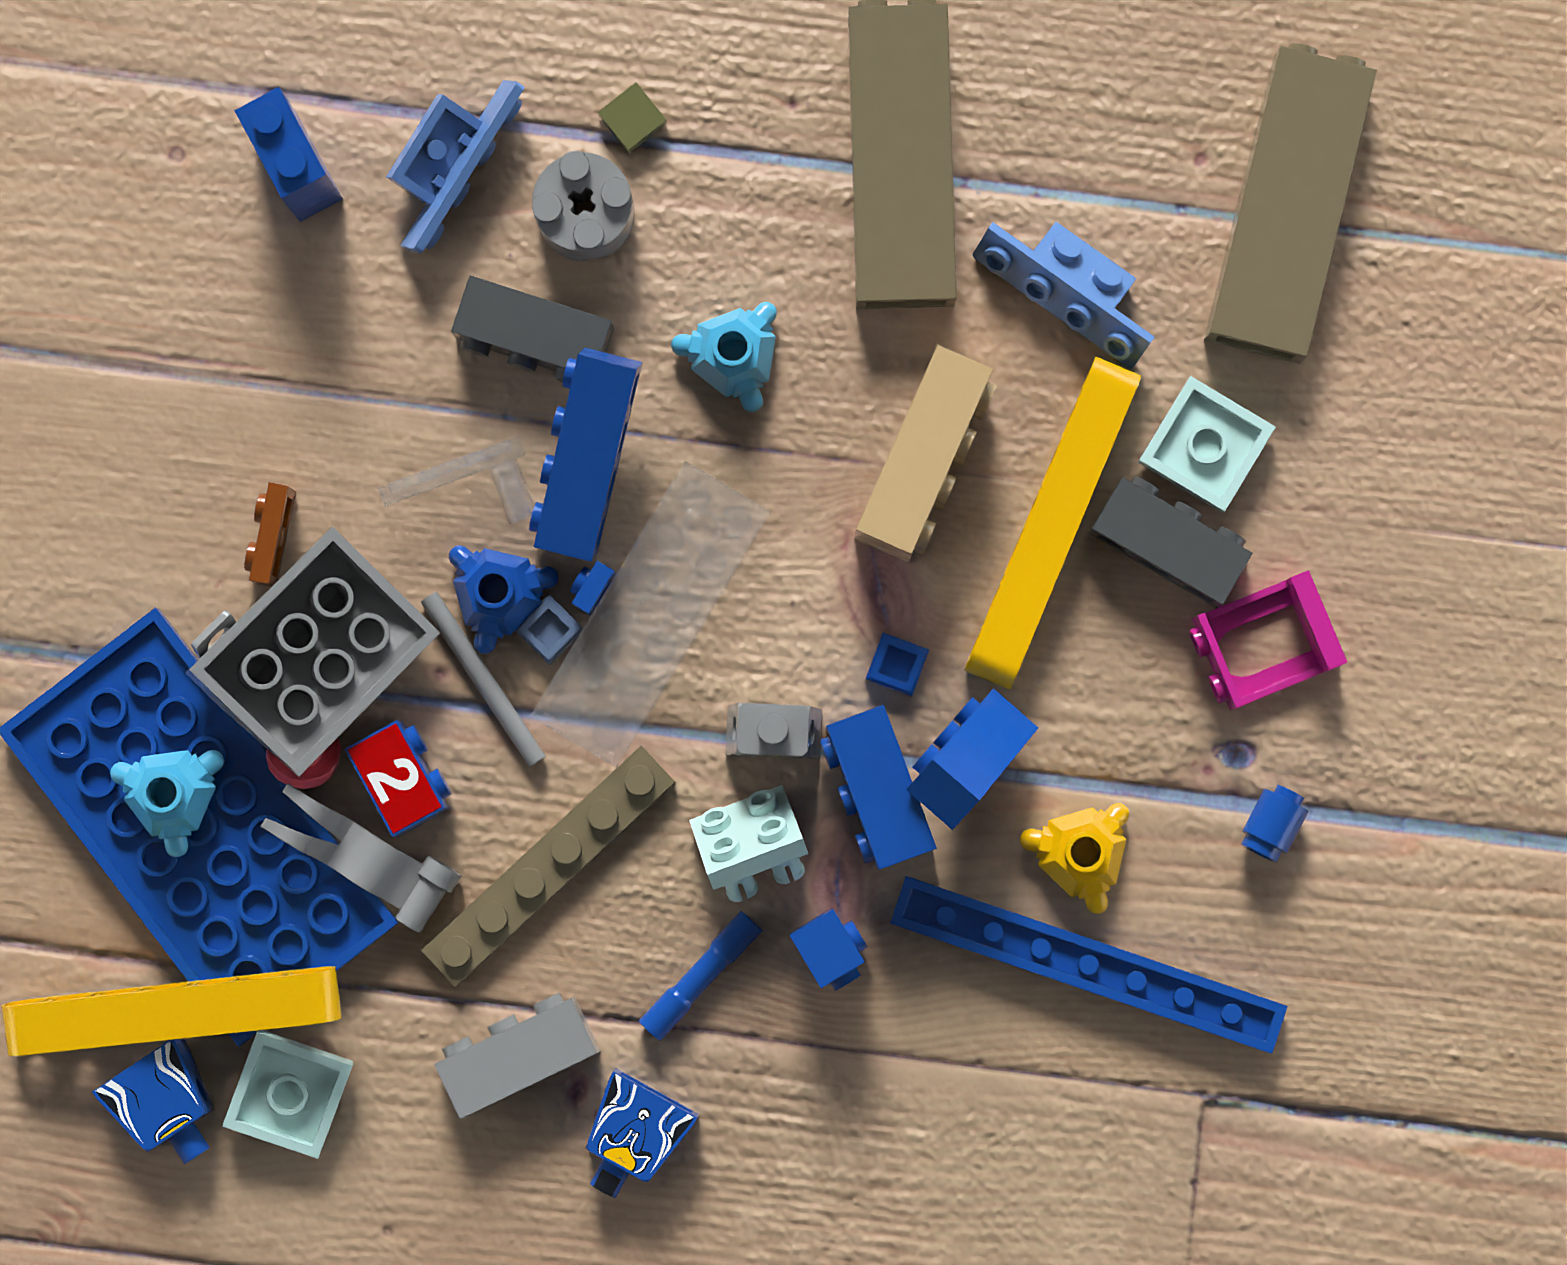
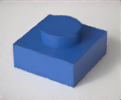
[570,561,617,617]

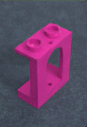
[1189,570,1348,710]

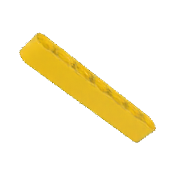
[964,356,1141,690]
[1,966,342,1056]

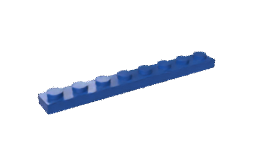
[890,876,1288,1054]

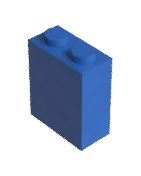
[234,87,343,222]

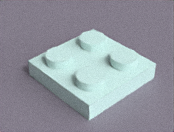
[1137,376,1276,514]
[222,1030,353,1159]

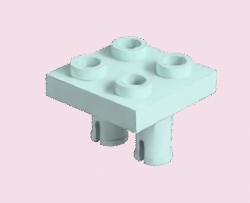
[689,785,809,902]

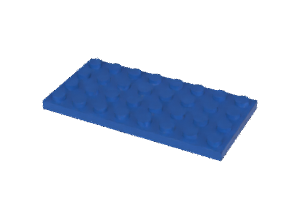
[0,607,400,1047]

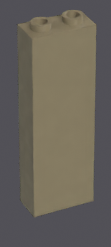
[848,0,957,309]
[1204,43,1377,364]

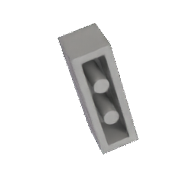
[434,992,600,1119]

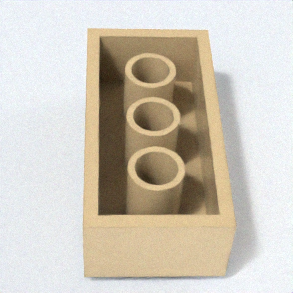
[854,345,997,563]

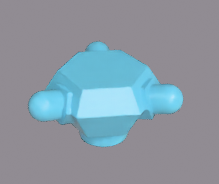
[671,302,777,412]
[110,750,224,857]

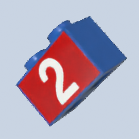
[344,720,452,837]

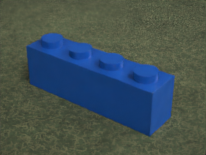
[529,348,643,562]

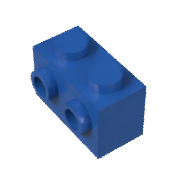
[789,908,868,991]

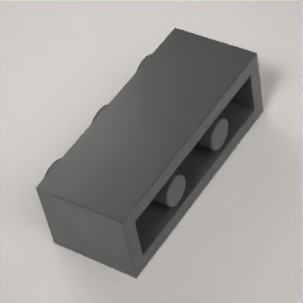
[451,275,614,382]
[1088,476,1253,608]

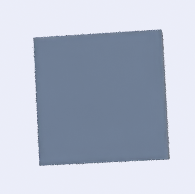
[515,595,585,665]

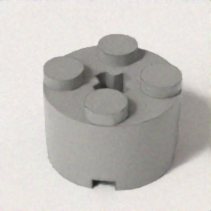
[532,151,634,261]

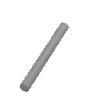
[420,592,546,767]

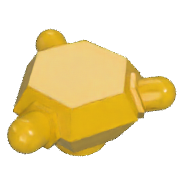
[1020,803,1129,914]

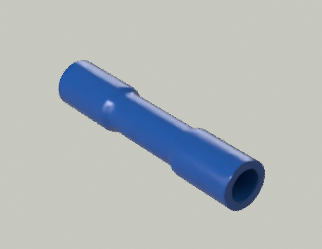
[639,911,763,1041]

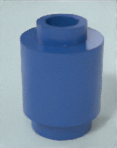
[1241,785,1309,863]

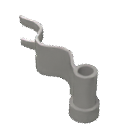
[261,783,462,933]

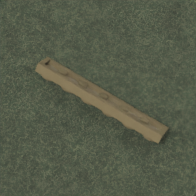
[421,746,676,987]

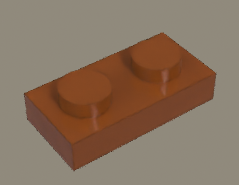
[244,482,296,587]

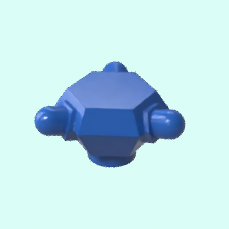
[449,545,559,654]

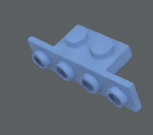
[386,80,524,254]
[972,222,1155,369]

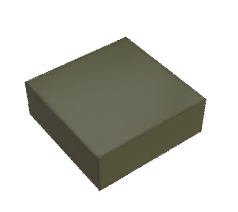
[598,82,667,153]

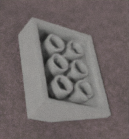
[185,527,440,777]

